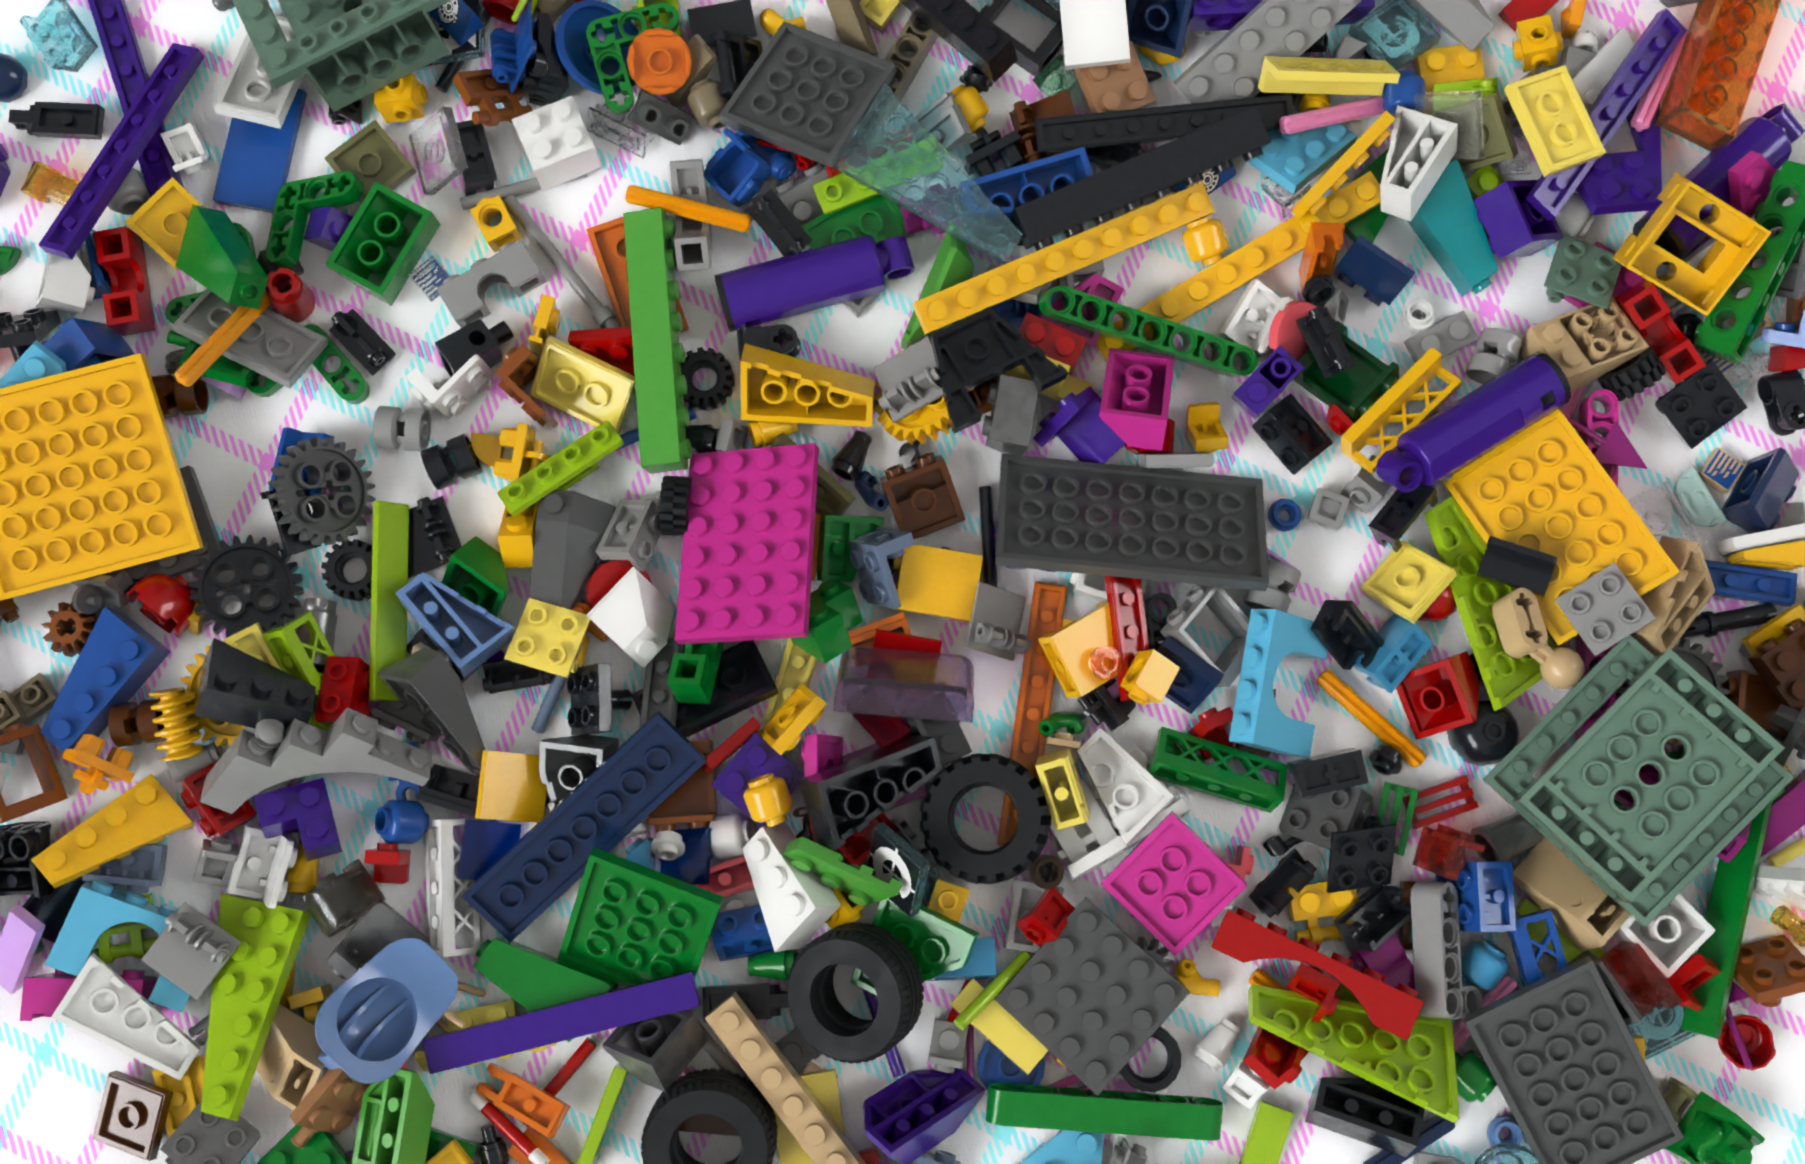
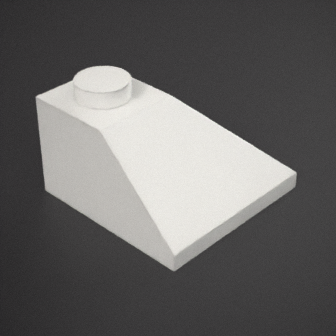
[35,253,95,313]
[586,567,675,668]

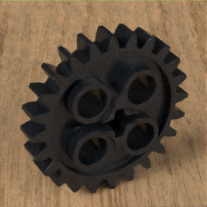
[189,535,304,638]

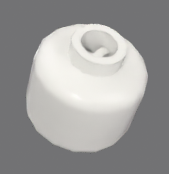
[704,812,756,860]

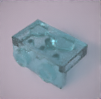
[19,0,98,72]

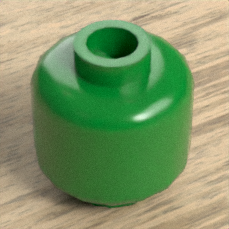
[1455,1050,1497,1103]

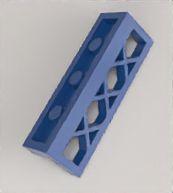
[1508,909,1567,987]

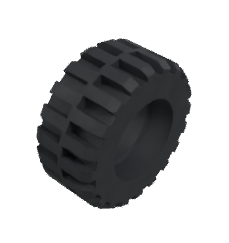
[919,753,1051,884]

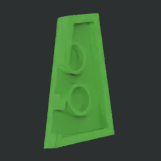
[783,836,903,906]

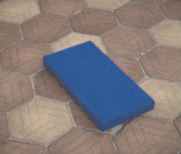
[213,89,307,213]

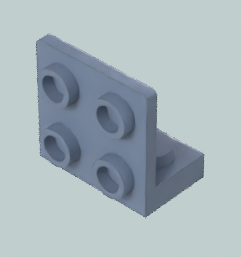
[848,528,915,609]

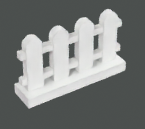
[1050,750,1190,882]

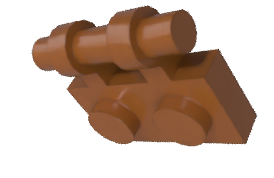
[452,69,533,127]

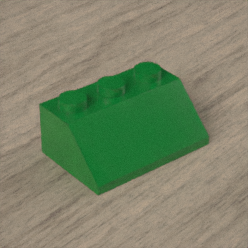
[325,181,441,306]

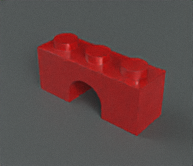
[94,226,156,336]
[1615,279,1706,384]

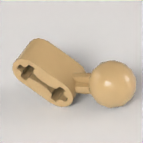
[1492,587,1585,689]

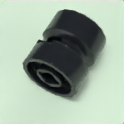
[420,433,482,490]

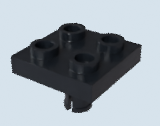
[0,308,61,362]
[567,663,632,735]

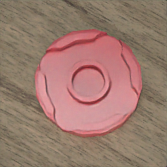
[1269,300,1316,361]

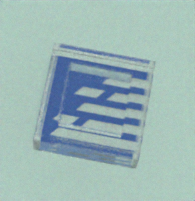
[408,255,451,302]

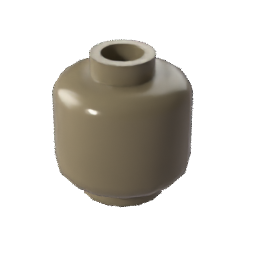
[686,78,730,130]

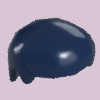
[0,53,28,103]

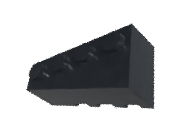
[799,735,943,850]

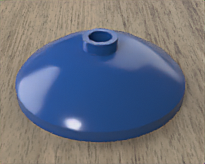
[555,0,639,95]

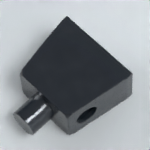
[435,319,514,377]

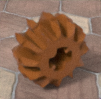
[41,602,99,657]

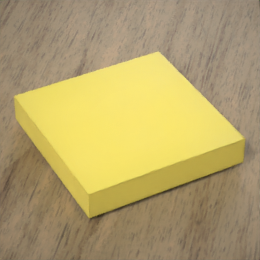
[1360,540,1457,624]

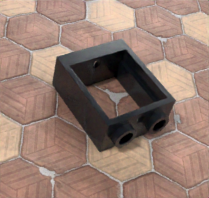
[979,0,1063,79]

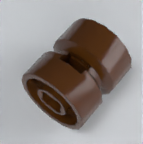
[151,374,209,418]
[108,698,166,747]

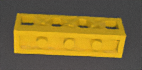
[1341,347,1462,474]

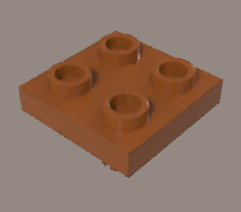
[1734,934,1805,1007]

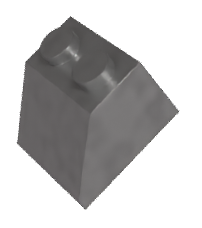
[982,375,1039,456]
[602,1010,708,1092]

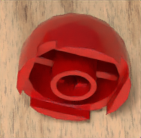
[126,574,195,638]

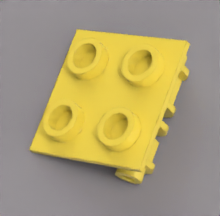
[504,598,590,678]

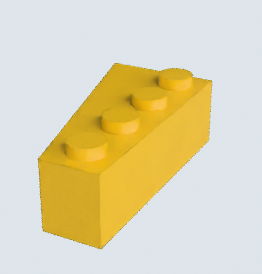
[740,343,875,427]

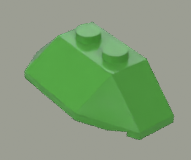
[901,223,974,350]
[352,1068,435,1164]

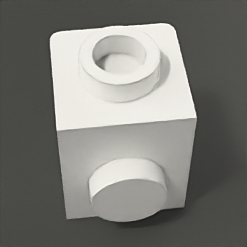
[160,122,211,175]
[1221,1054,1270,1109]

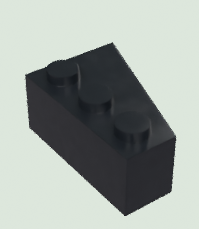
[195,638,316,731]
[1305,1077,1425,1157]

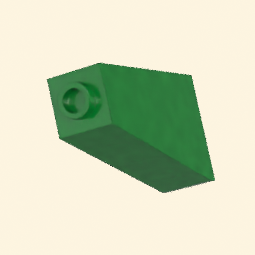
[176,204,268,309]
[472,936,617,1043]

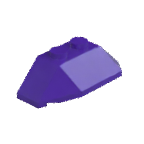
[863,1068,986,1164]

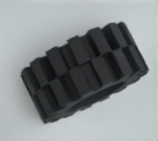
[681,347,735,410]
[1597,347,1666,401]
[659,476,692,536]
[321,539,372,601]

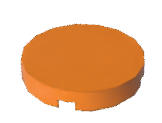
[627,28,692,95]

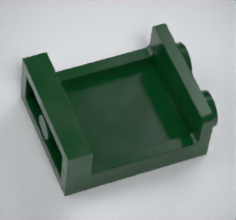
[1294,321,1399,423]

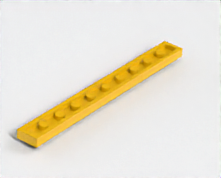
[1095,171,1380,363]
[912,182,1215,334]

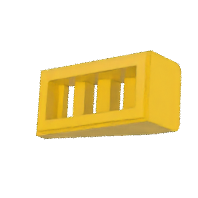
[1728,540,1805,570]

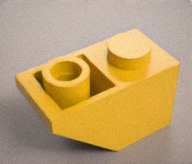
[497,500,540,568]

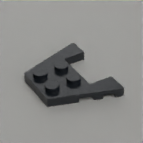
[931,308,1068,434]

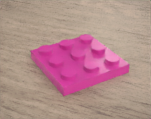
[1101,811,1247,956]

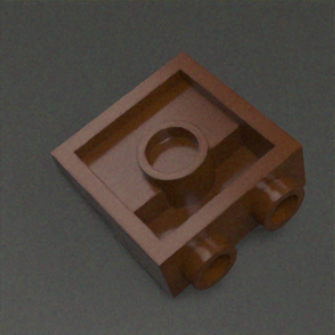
[879,452,966,539]
[1748,618,1805,711]

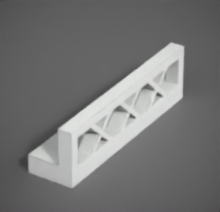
[425,818,480,957]

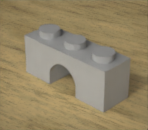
[436,240,547,328]

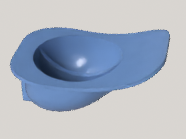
[315,938,458,1084]

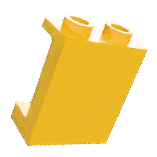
[891,544,983,623]
[1037,601,1117,698]

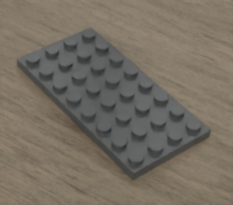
[995,454,1269,591]

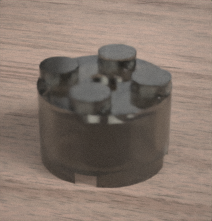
[300,859,386,938]

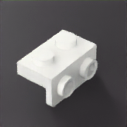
[1218,279,1295,355]

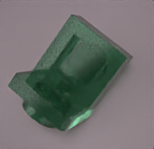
[1033,53,1079,98]

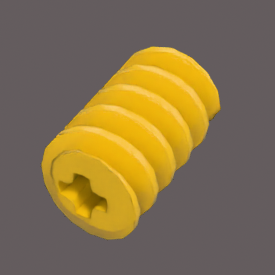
[149,687,203,761]

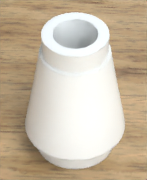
[1194,1018,1240,1072]

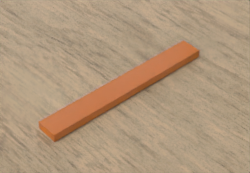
[997,582,1068,845]

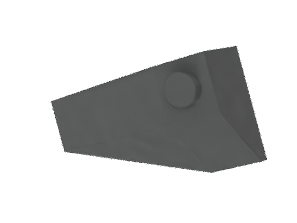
[530,490,616,610]
[378,649,485,775]
[539,735,619,811]

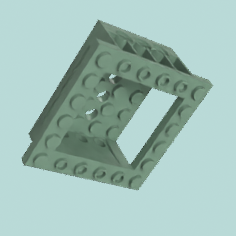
[232,0,452,112]
[1482,635,1794,927]

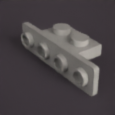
[743,146,859,226]

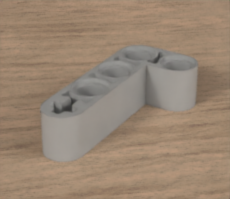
[1410,882,1483,1020]

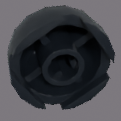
[1447,699,1520,766]

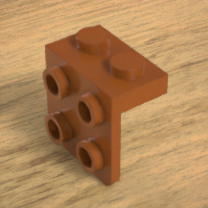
[495,344,558,428]

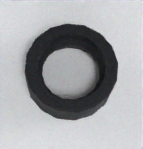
[1119,1027,1181,1092]

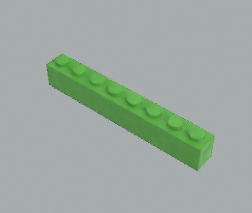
[623,208,692,474]

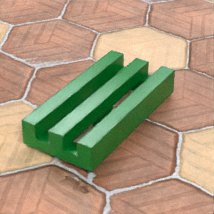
[1377,781,1419,856]

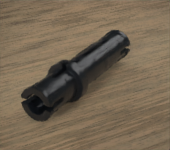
[1679,602,1777,640]

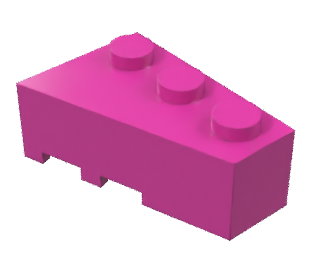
[19,969,157,1021]

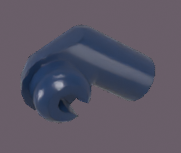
[854,471,889,511]

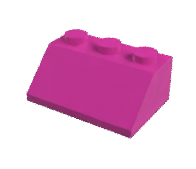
[1099,348,1175,451]

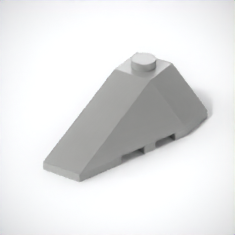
[1405,0,1495,53]

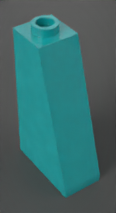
[1406,159,1498,297]

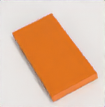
[586,209,689,333]

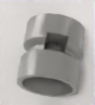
[1466,328,1523,384]
[373,405,431,452]
[1244,559,1302,613]

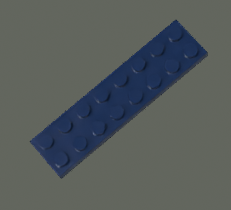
[461,711,707,943]

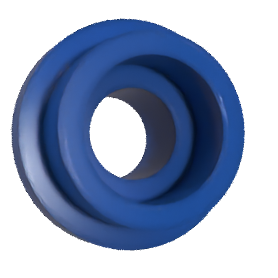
[1268,499,1301,532]

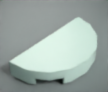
[1674,465,1728,527]

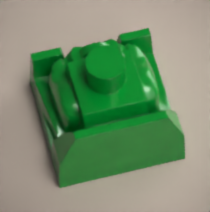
[1664,1091,1765,1164]

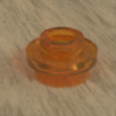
[1088,646,1122,680]

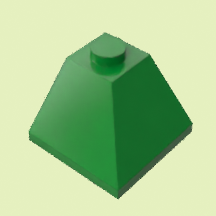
[441,536,509,618]

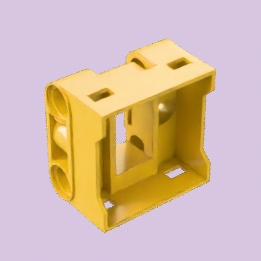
[1612,172,1772,316]

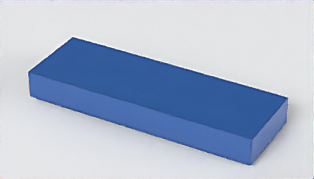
[1705,560,1798,607]

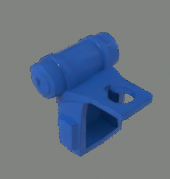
[704,128,797,207]

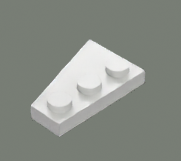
[1077,728,1174,846]

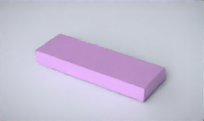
[0,905,45,995]

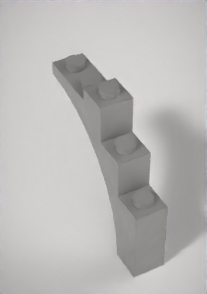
[200,708,433,814]

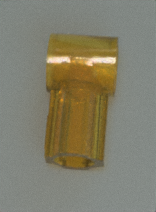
[20,161,80,207]

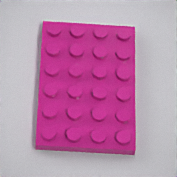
[674,443,819,644]

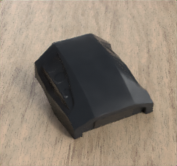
[518,12,569,106]
[0,821,51,898]

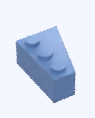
[396,572,516,678]

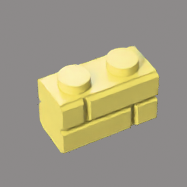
[1035,749,1090,830]

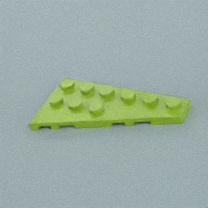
[1424,496,1556,711]
[201,893,311,1121]
[1248,984,1460,1123]

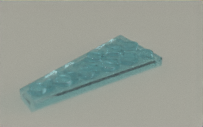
[835,83,1023,265]

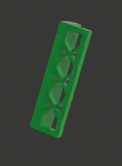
[1146,726,1288,813]

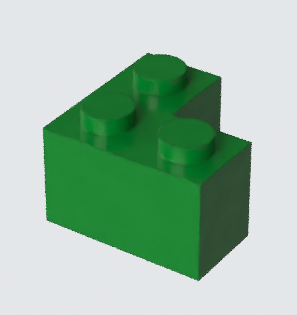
[791,579,864,663]

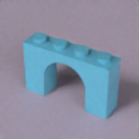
[1229,609,1328,758]
[45,879,190,1013]

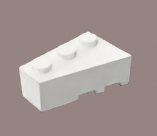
[1380,105,1458,221]
[742,825,841,952]

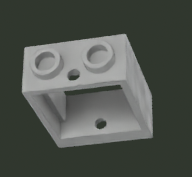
[1160,584,1249,688]

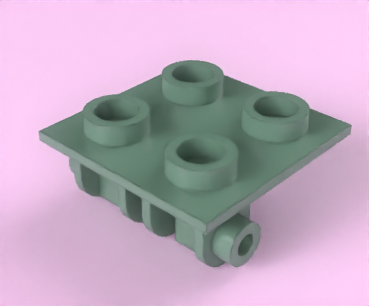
[1544,234,1621,310]

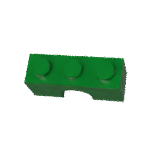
[667,642,724,704]

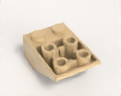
[1520,297,1649,392]
[1513,837,1630,951]
[256,1004,329,1110]

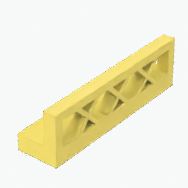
[1258,56,1400,96]

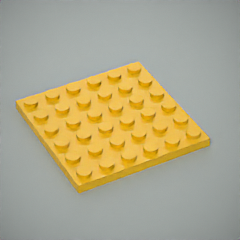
[0,353,204,601]

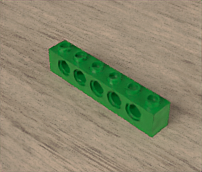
[1693,160,1805,365]

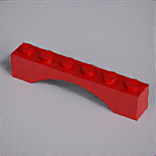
[1211,907,1424,1041]

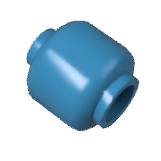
[1461,939,1509,990]

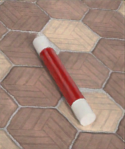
[469,1091,550,1164]

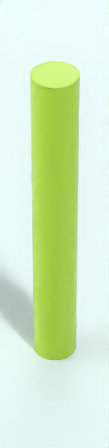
[954,951,1031,1031]

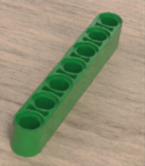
[1038,285,1258,377]
[985,1082,1223,1141]

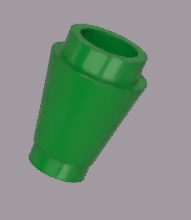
[748,949,798,981]

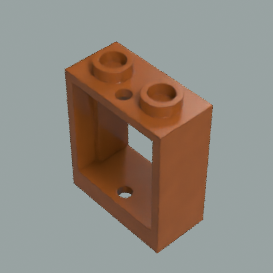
[0,722,68,824]

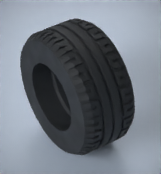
[787,922,924,1064]
[641,1068,778,1164]

